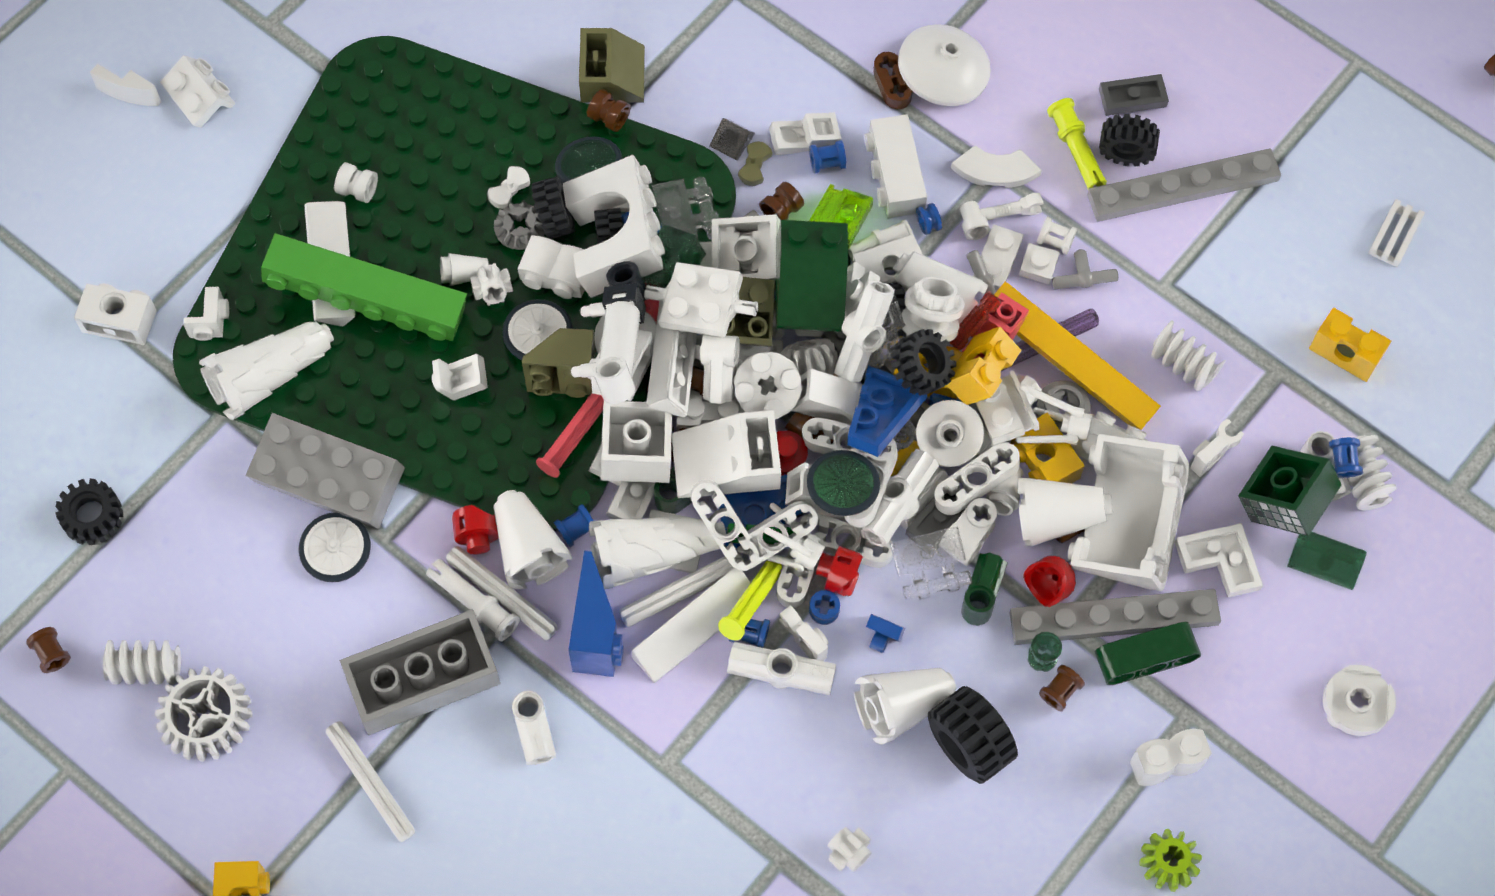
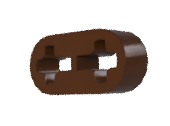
[873,51,913,110]

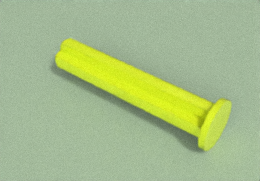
[718,560,782,641]

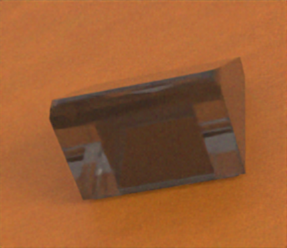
[709,118,755,161]

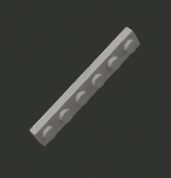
[1087,148,1281,222]
[1009,589,1221,645]

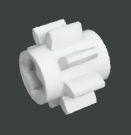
[470,263,513,306]
[827,827,872,872]

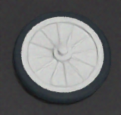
[503,299,573,360]
[298,512,371,582]

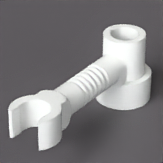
[960,193,1044,240]

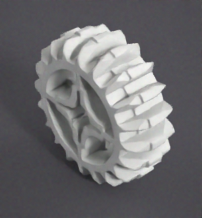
[155,666,253,762]

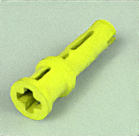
[1047,98,1107,190]

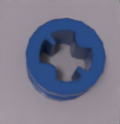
[916,203,942,235]
[809,590,840,625]

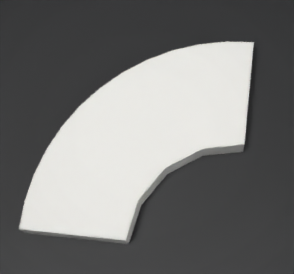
[951,145,1042,188]

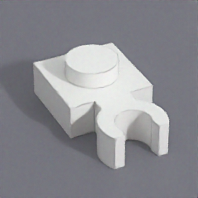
[779,606,829,661]

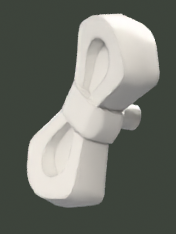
[487,166,530,209]

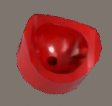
[776,431,808,476]
[452,505,499,555]
[816,546,863,596]
[1023,556,1076,607]

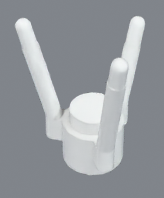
[1016,384,1093,445]
[737,503,825,572]

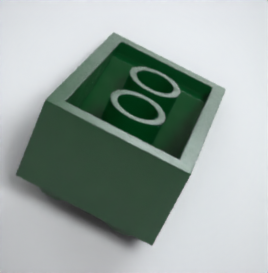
[776,220,848,332]

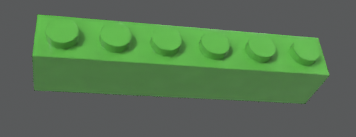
[261,233,467,341]

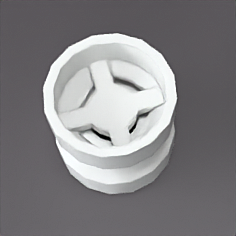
[334,162,378,203]

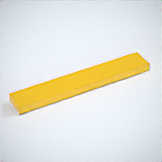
[984,281,1161,430]

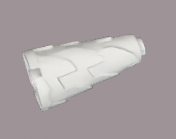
[199,321,334,420]
[589,518,726,589]

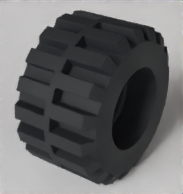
[928,686,1018,784]

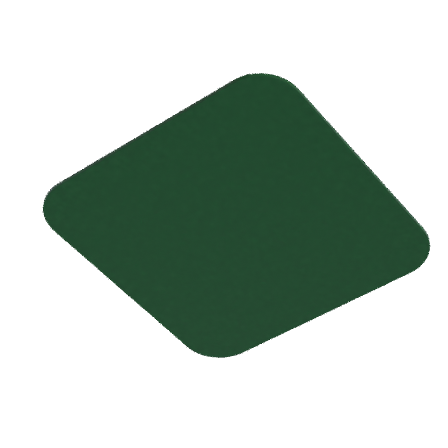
[173,36,736,532]

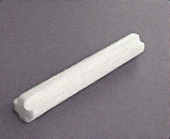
[446,546,558,640]
[619,551,745,627]
[326,721,415,842]

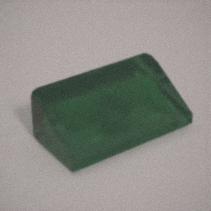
[1287,532,1367,590]

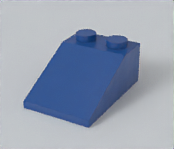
[568,550,624,677]

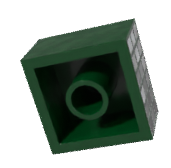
[1238,445,1342,537]

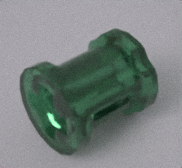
[1027,632,1062,672]

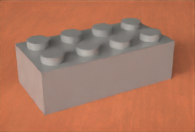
[245,413,405,530]
[339,609,501,736]

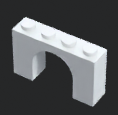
[563,155,665,298]
[785,369,873,522]

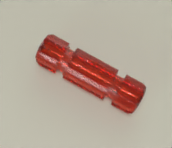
[949,292,1001,350]

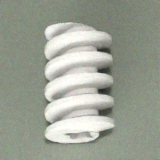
[1151,320,1226,391]
[1347,435,1397,511]
[103,640,181,685]

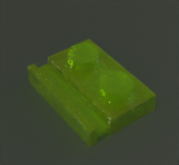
[809,184,873,249]

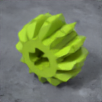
[1139,829,1202,892]

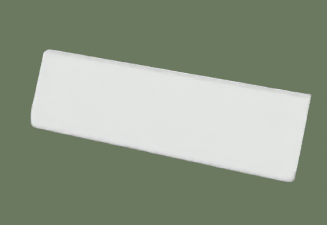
[304,201,355,327]
[647,301,697,417]
[631,568,751,683]

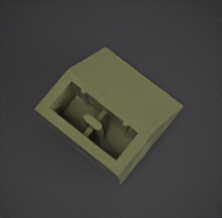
[579,28,645,103]
[703,277,775,347]
[522,328,597,398]

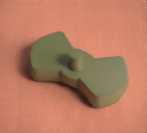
[738,141,773,186]

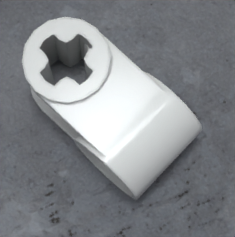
[938,498,997,566]

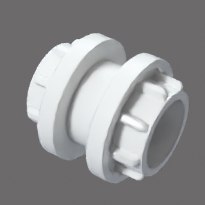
[900,277,965,342]

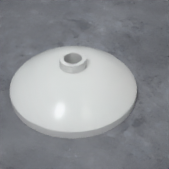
[898,24,991,106]

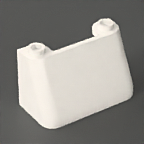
[1068,434,1189,591]

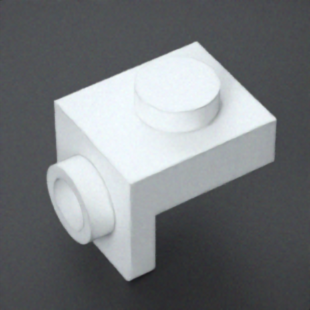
[183,287,229,341]
[432,354,488,400]

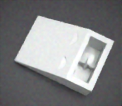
[671,410,781,498]

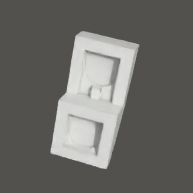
[90,63,162,106]
[769,112,842,155]

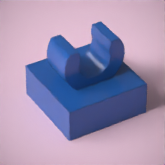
[866,614,906,653]

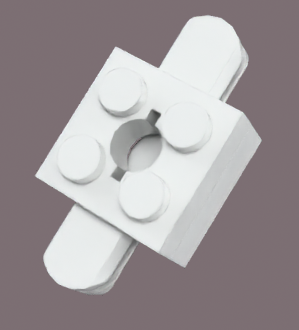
[683,214,780,290]

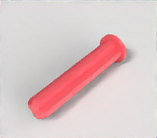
[536,393,604,478]

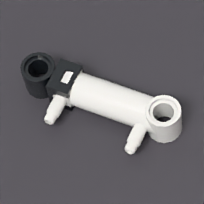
[571,261,646,404]

